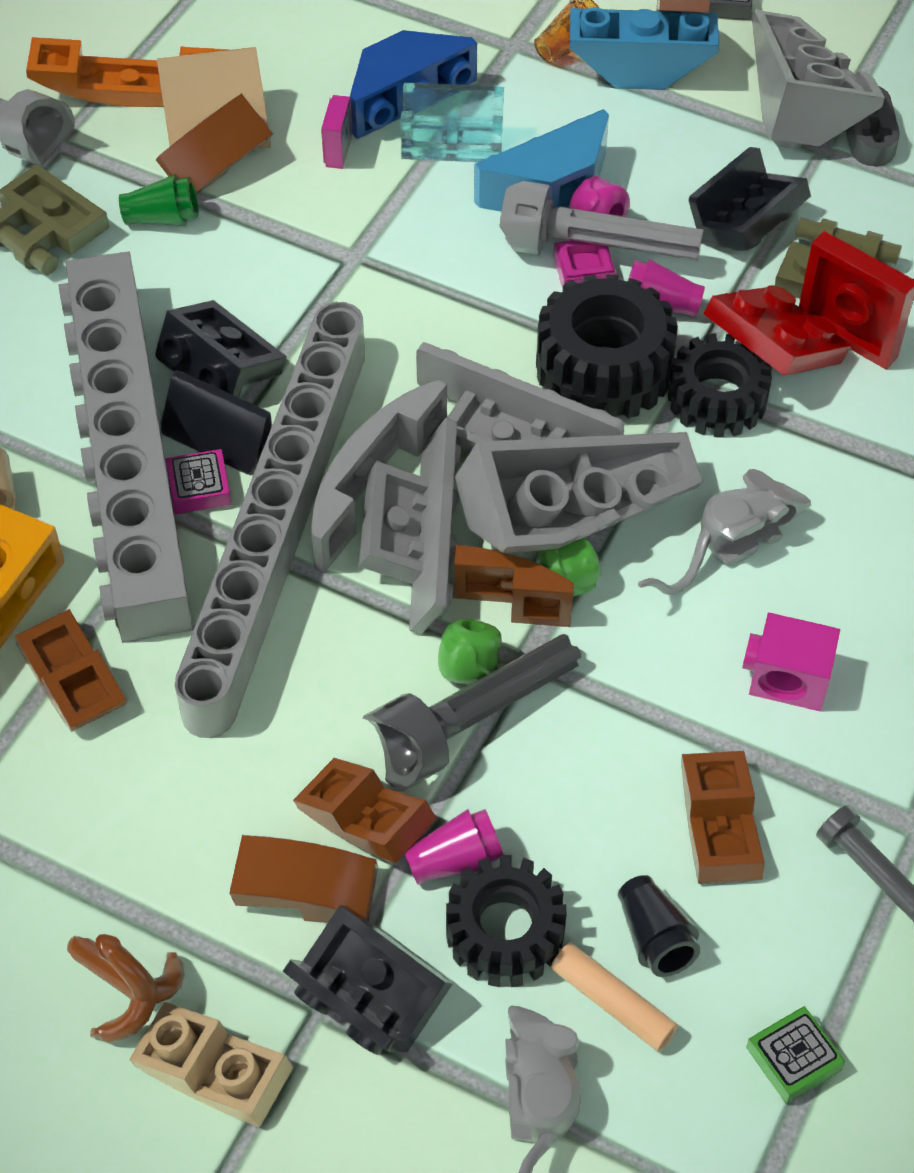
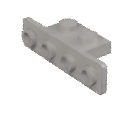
[416,342,625,454]
[359,418,461,634]

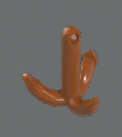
[67,934,185,1043]

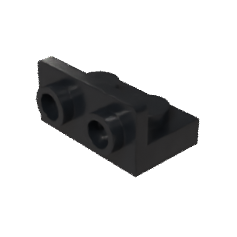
[155,300,287,398]

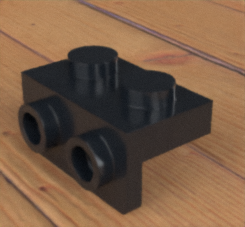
[688,147,811,251]
[283,905,453,1055]

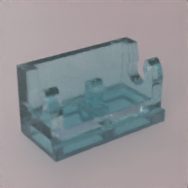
[401,83,504,162]

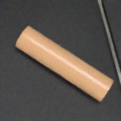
[551,942,678,1052]

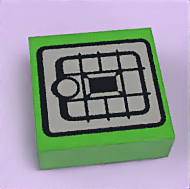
[746,1005,846,1104]

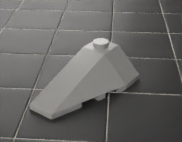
[752,9,885,149]
[455,432,703,553]

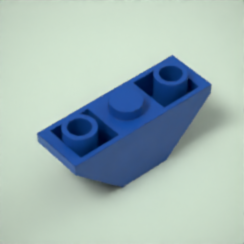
[350,30,478,140]

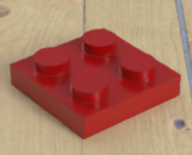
[799,231,914,370]
[703,285,851,376]

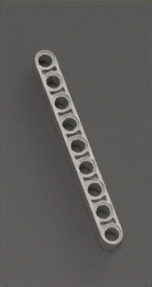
[174,301,365,738]

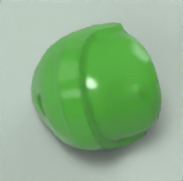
[534,538,601,597]
[438,619,502,684]

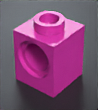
[742,612,841,712]

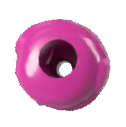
[569,176,630,217]

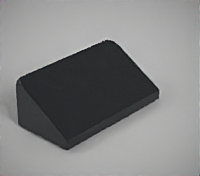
[161,370,272,475]

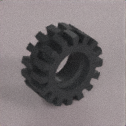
[668,333,773,438]
[446,855,567,987]

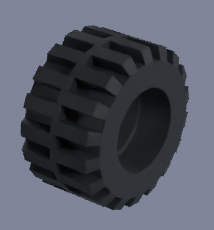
[536,274,678,419]

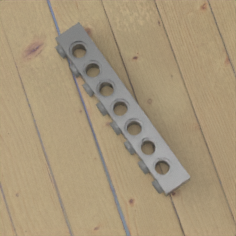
[58,251,193,643]

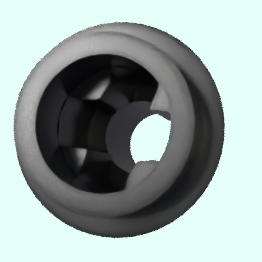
[618,875,700,977]

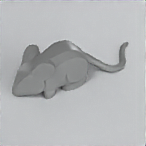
[638,469,811,595]
[505,1005,581,1173]

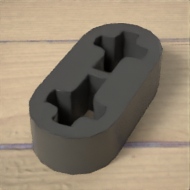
[846,86,900,167]

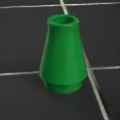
[119,174,199,225]

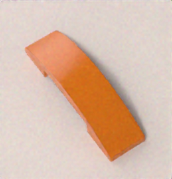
[26,37,229,107]

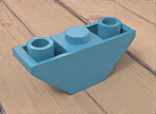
[569,7,719,90]
[474,109,609,212]

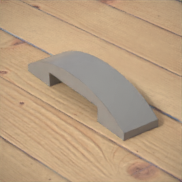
[311,380,447,573]

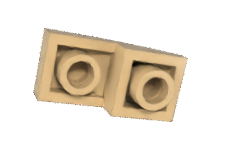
[129,1002,293,1128]

